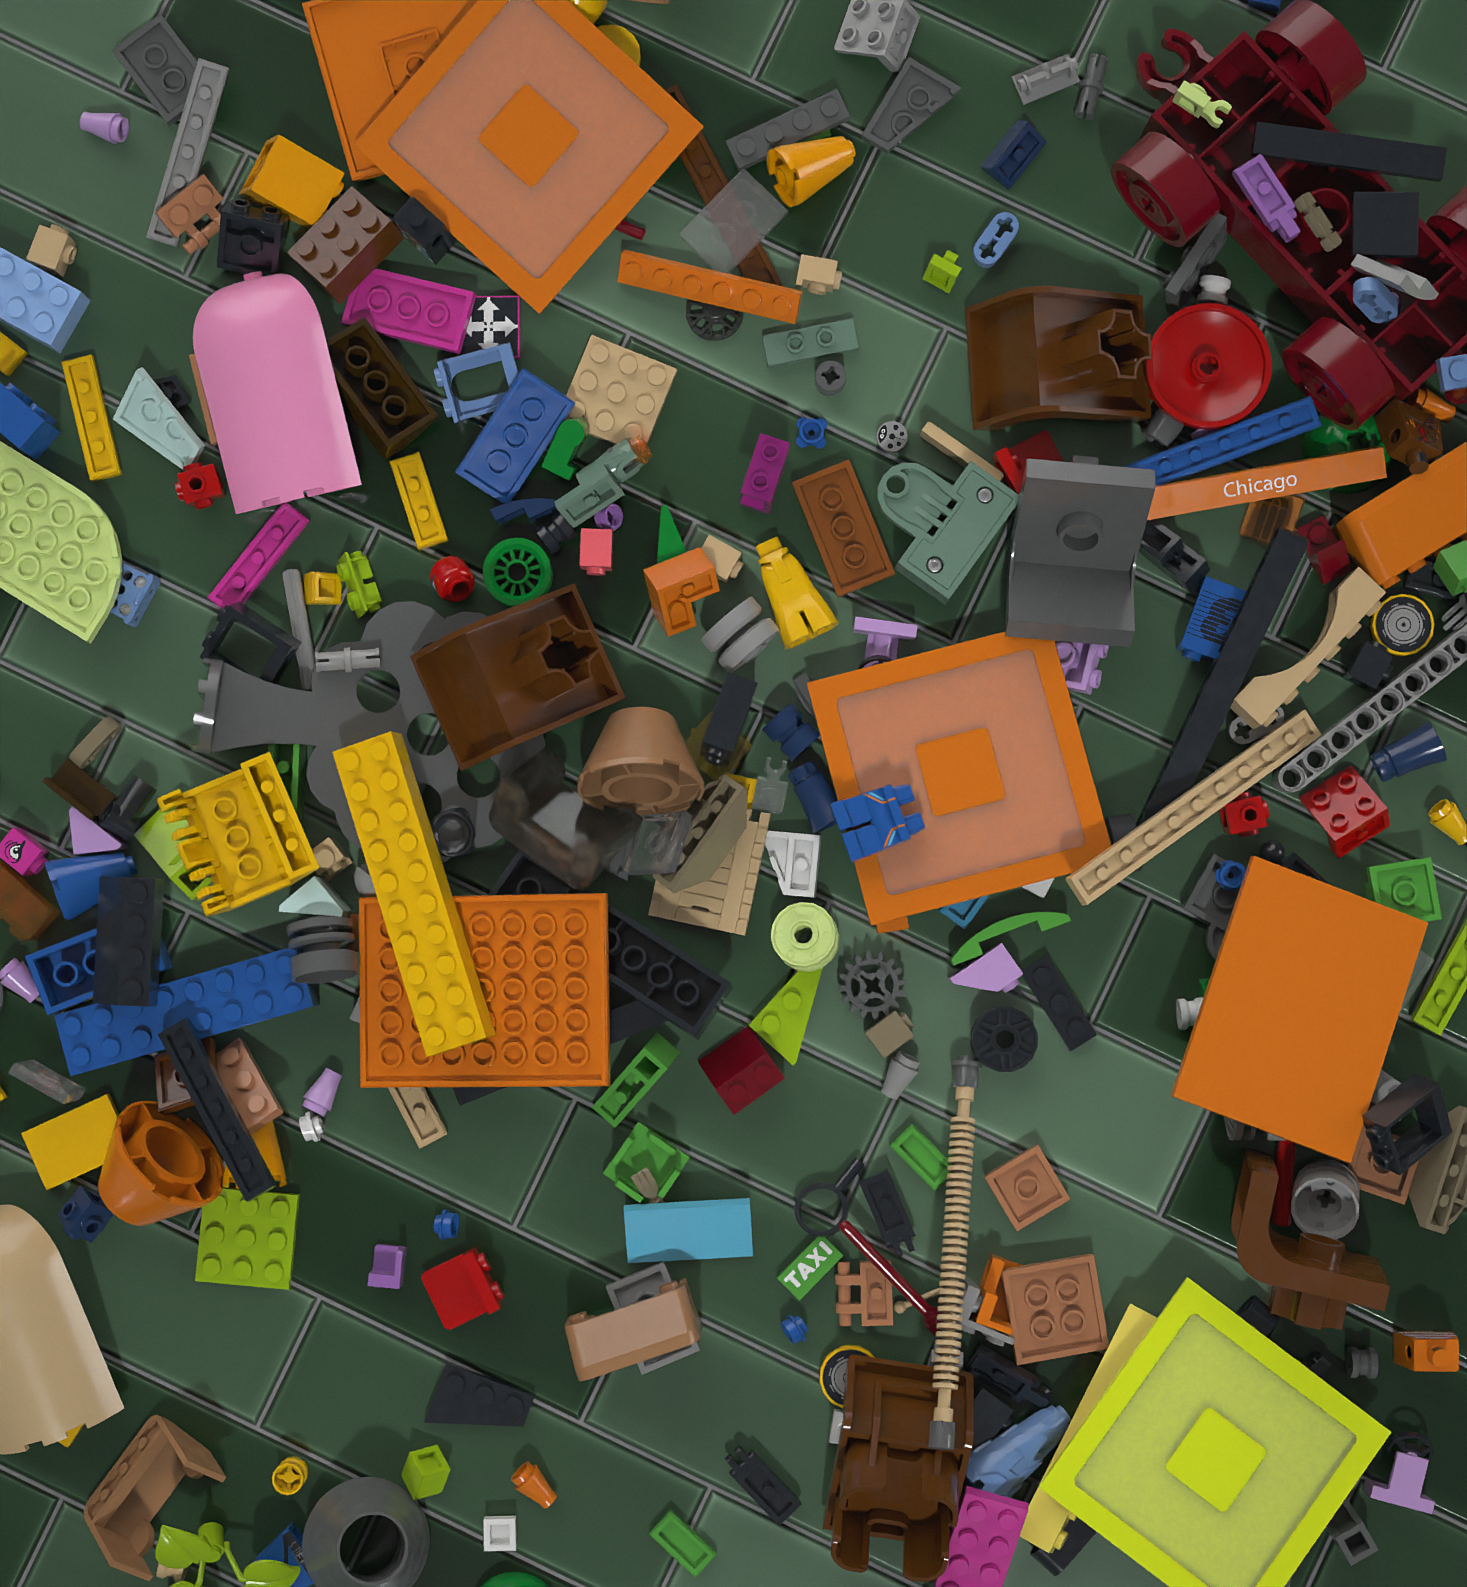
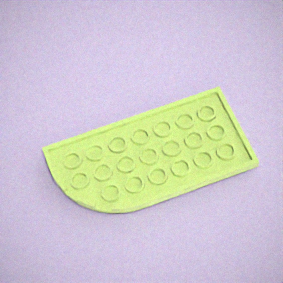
[0,441,122,643]

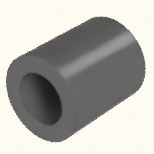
[1142,408,1184,451]

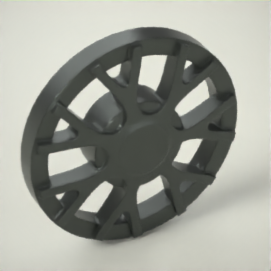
[686,299,744,341]

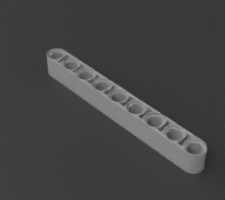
[1272,623,1467,793]

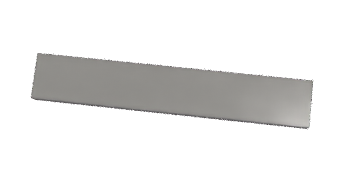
[146,58,230,248]

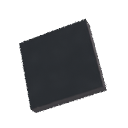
[1351,192,1419,258]

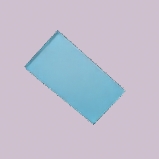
[624,1198,753,1263]

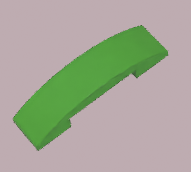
[949,912,1071,965]

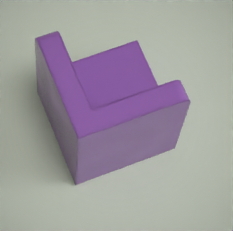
[368,1244,407,1289]

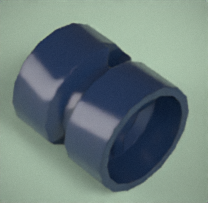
[762,703,820,762]

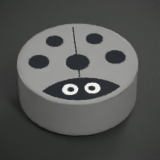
[876,421,908,454]

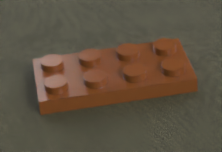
[791,460,895,598]

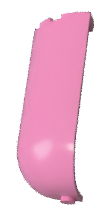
[193,271,362,514]

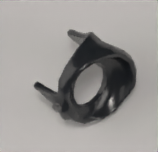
[430,807,476,857]

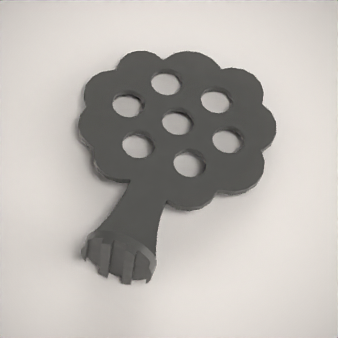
[191,601,546,863]

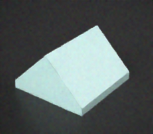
[279,876,352,917]

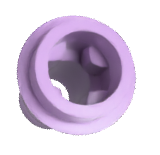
[80,112,129,144]
[0,958,39,1003]
[302,1068,342,1117]

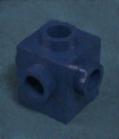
[57,1186,114,1243]

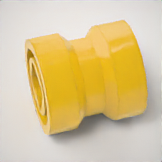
[272,1456,309,1495]

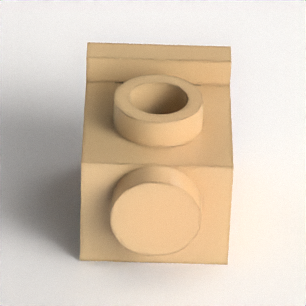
[795,254,842,295]
[312,837,353,881]

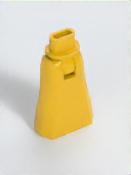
[756,537,839,650]

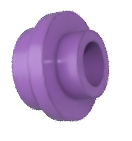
[594,503,623,531]

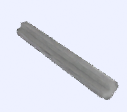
[282,569,316,691]

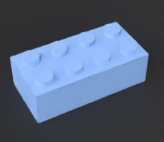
[0,247,90,354]

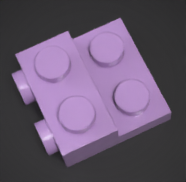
[1055,641,1109,695]

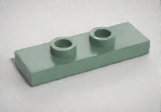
[762,318,859,368]

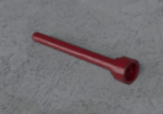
[839,1220,944,1336]

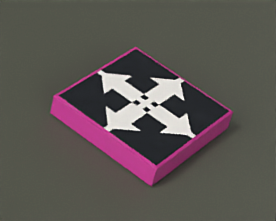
[458,296,520,359]

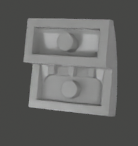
[1350,254,1438,300]

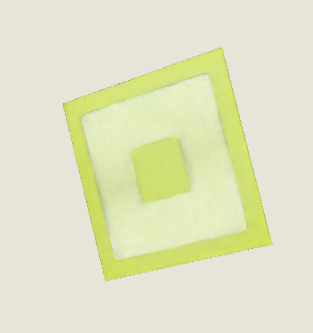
[1038,1277,1391,1587]

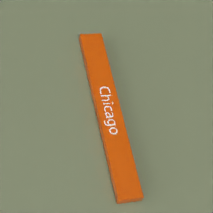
[1147,446,1387,520]

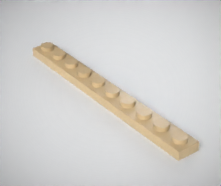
[1065,709,1321,906]

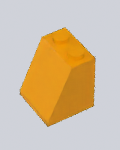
[239,134,344,229]

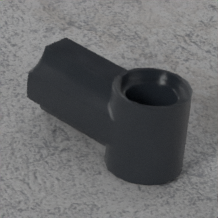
[97,775,157,841]

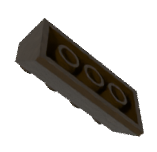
[326,317,438,460]

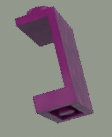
[740,433,790,514]

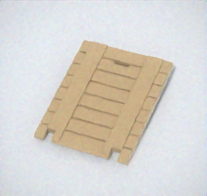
[648,809,771,936]

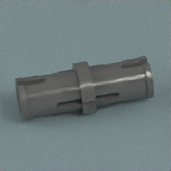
[1074,54,1109,120]

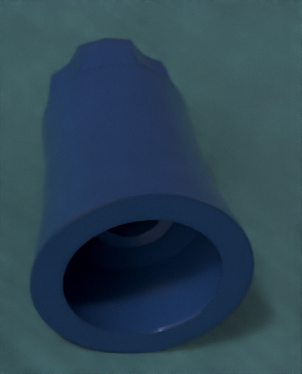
[1370,722,1447,782]
[788,761,837,835]

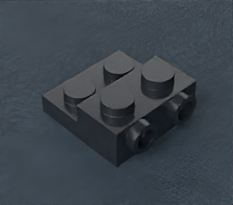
[217,199,288,276]

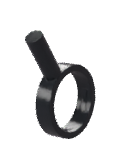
[794,1157,864,1238]

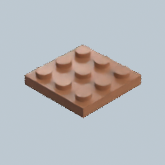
[1001,1253,1109,1365]

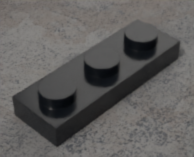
[1021,955,1097,1051]

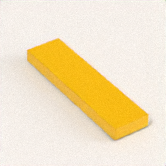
[61,354,123,482]

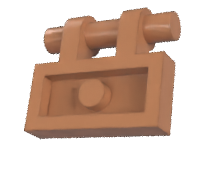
[155,174,223,255]
[835,1260,893,1326]

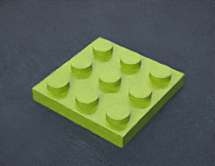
[195,1187,300,1290]

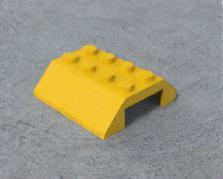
[157,752,320,917]

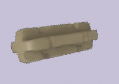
[1294,192,1342,252]

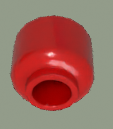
[430,556,475,602]

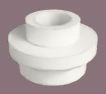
[299,1111,324,1142]

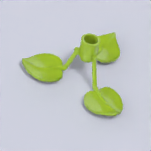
[155,1522,300,1587]

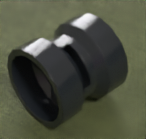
[534,511,577,554]

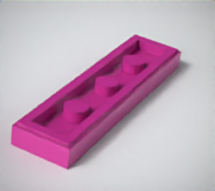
[207,502,310,609]

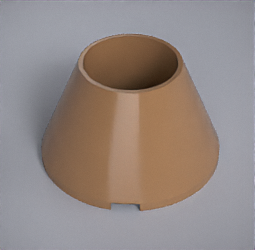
[577,707,704,817]

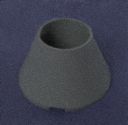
[302,1477,430,1587]

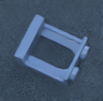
[434,342,519,423]

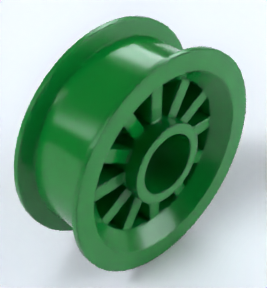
[483,538,553,608]

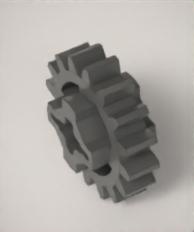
[838,951,906,1019]

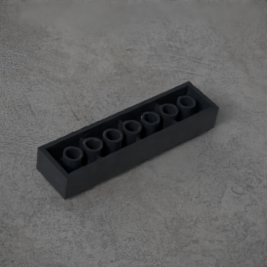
[488,847,733,1040]

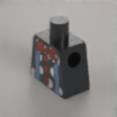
[392,196,456,265]

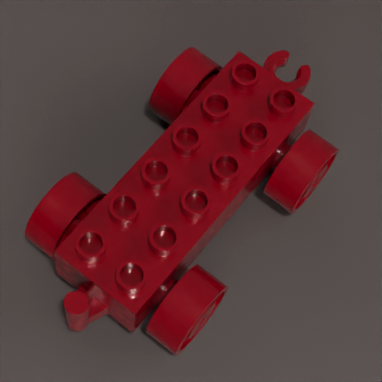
[1111,0,1467,431]

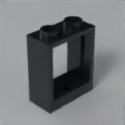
[200,602,302,684]
[700,672,758,767]
[1362,1073,1453,1175]

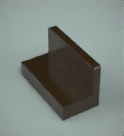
[42,758,118,821]

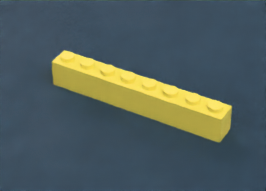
[1020,1304,1157,1553]

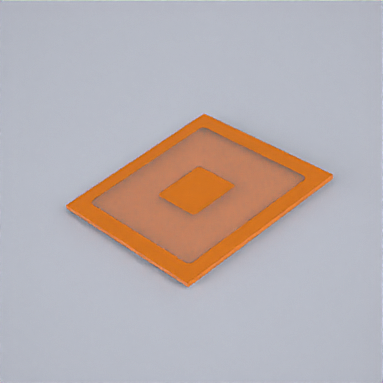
[354,0,704,314]
[806,632,1111,926]

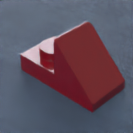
[1294,515,1351,585]

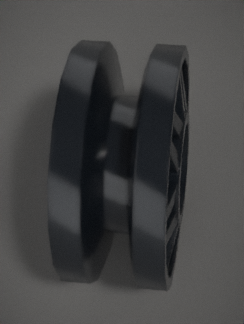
[970,1007,1038,1072]

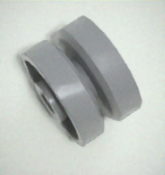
[700,597,780,673]

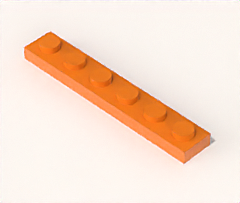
[617,250,803,324]

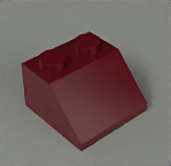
[698,1025,785,1115]

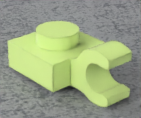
[1172,80,1232,128]

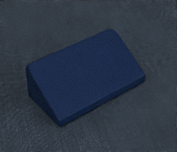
[980,120,1047,189]

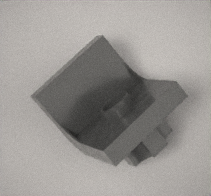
[1005,455,1155,647]

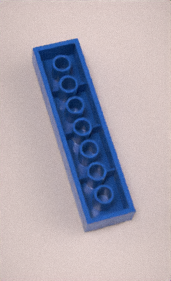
[54,948,320,1076]

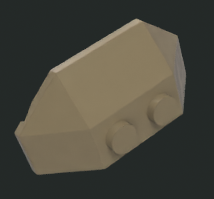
[652,774,747,893]
[1408,1105,1467,1234]

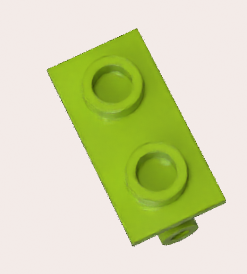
[337,551,382,619]

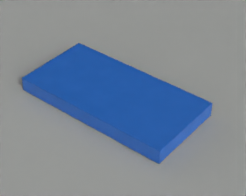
[455,368,575,504]

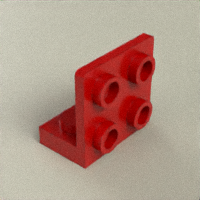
[992,430,1064,495]
[1300,766,1390,859]

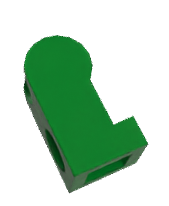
[541,417,589,480]

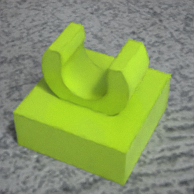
[922,250,962,293]

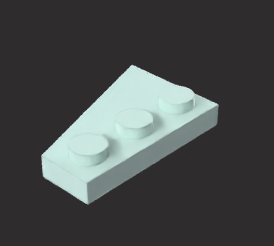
[113,367,205,470]

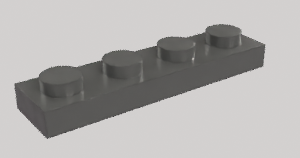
[726,89,850,172]

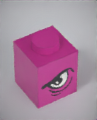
[0,827,50,876]

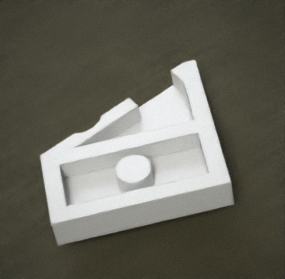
[765,831,822,898]

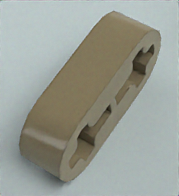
[69,716,122,769]

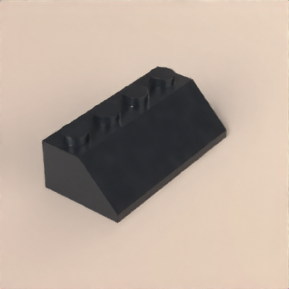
[93,876,164,1007]

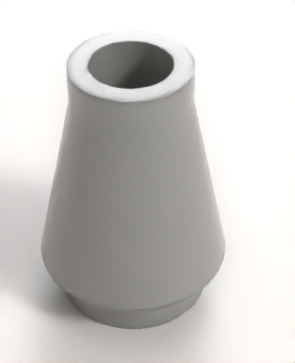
[881,1051,920,1100]

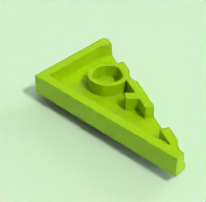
[749,968,823,1065]

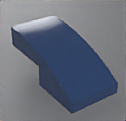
[490,498,558,525]

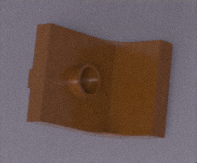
[965,286,1152,431]
[410,583,625,771]
[1231,1148,1390,1330]

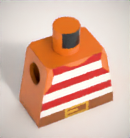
[1393,1331,1459,1372]

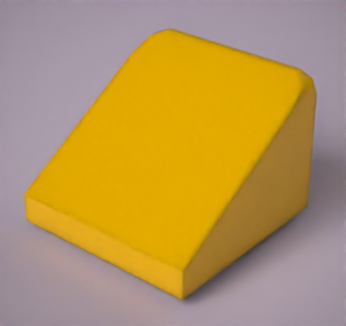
[304,572,342,605]

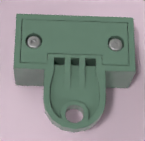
[877,461,1019,605]

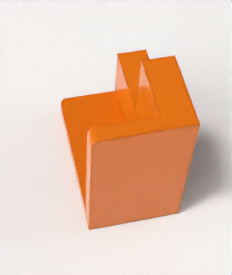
[643,548,720,637]
[971,1253,1022,1335]

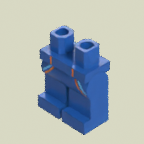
[830,784,925,864]

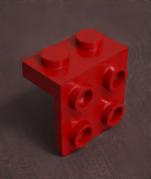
[421,1246,505,1330]

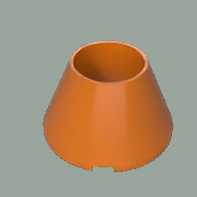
[98,1101,224,1226]

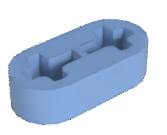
[972,212,1019,268]
[1353,277,1398,324]

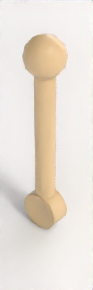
[894,1287,945,1314]

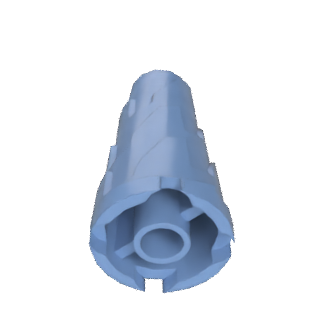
[964,1405,1071,1498]

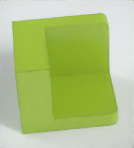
[401,1445,451,1501]

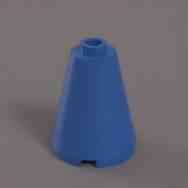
[45,852,137,921]

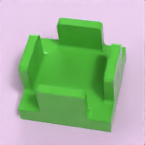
[1363,857,1442,922]
[603,1121,690,1204]

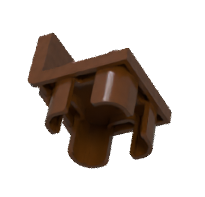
[823,1354,974,1582]

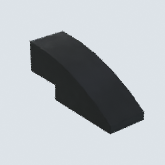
[1139,519,1210,593]

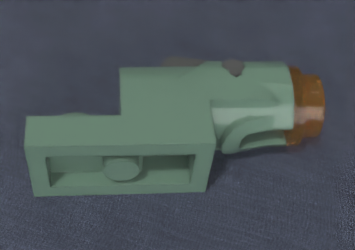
[554,435,653,528]

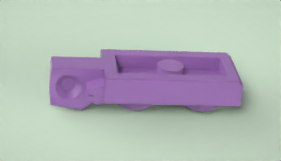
[1232,154,1301,243]

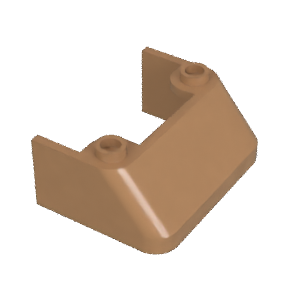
[564,1278,702,1381]
[84,1415,226,1581]

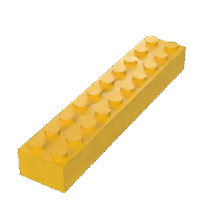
[332,731,496,1057]

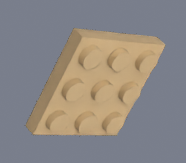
[564,335,677,456]

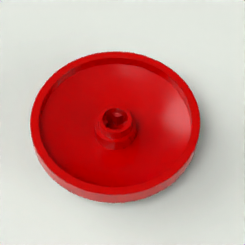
[1145,303,1272,430]

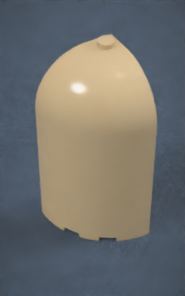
[0,1205,124,1454]

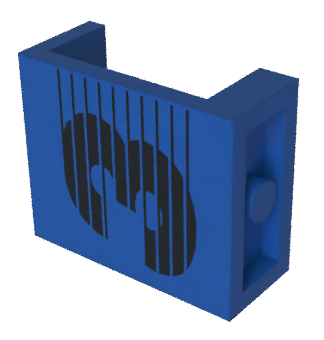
[1176,576,1246,662]

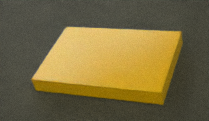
[21,1093,119,1191]

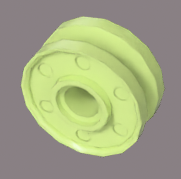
[771,902,840,972]

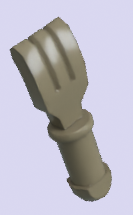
[631,1167,665,1204]

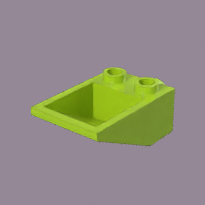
[134,809,214,901]

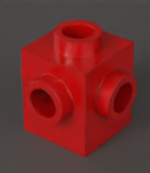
[174,462,226,510]
[1219,790,1269,837]

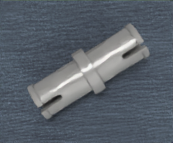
[315,647,380,672]

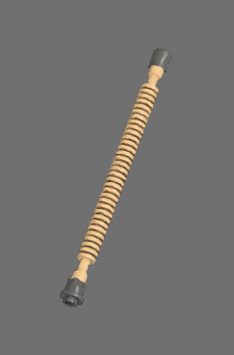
[928,1055,982,1450]

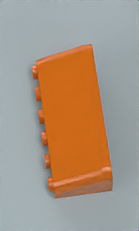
[1332,442,1467,590]

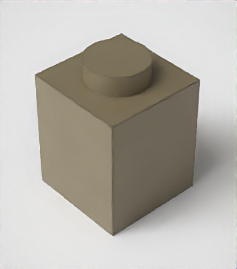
[864,1009,914,1058]

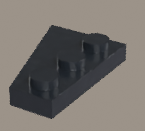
[424,1361,535,1427]

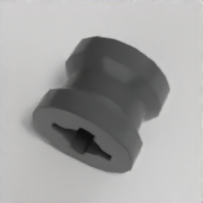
[815,361,846,396]
[1345,1346,1378,1379]

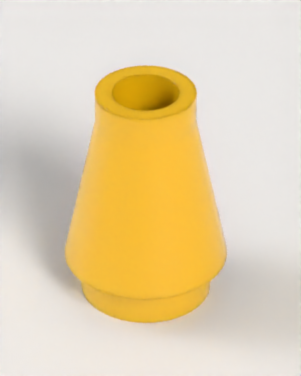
[1428,799,1467,845]

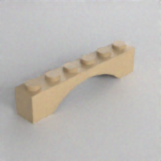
[1230,567,1386,729]

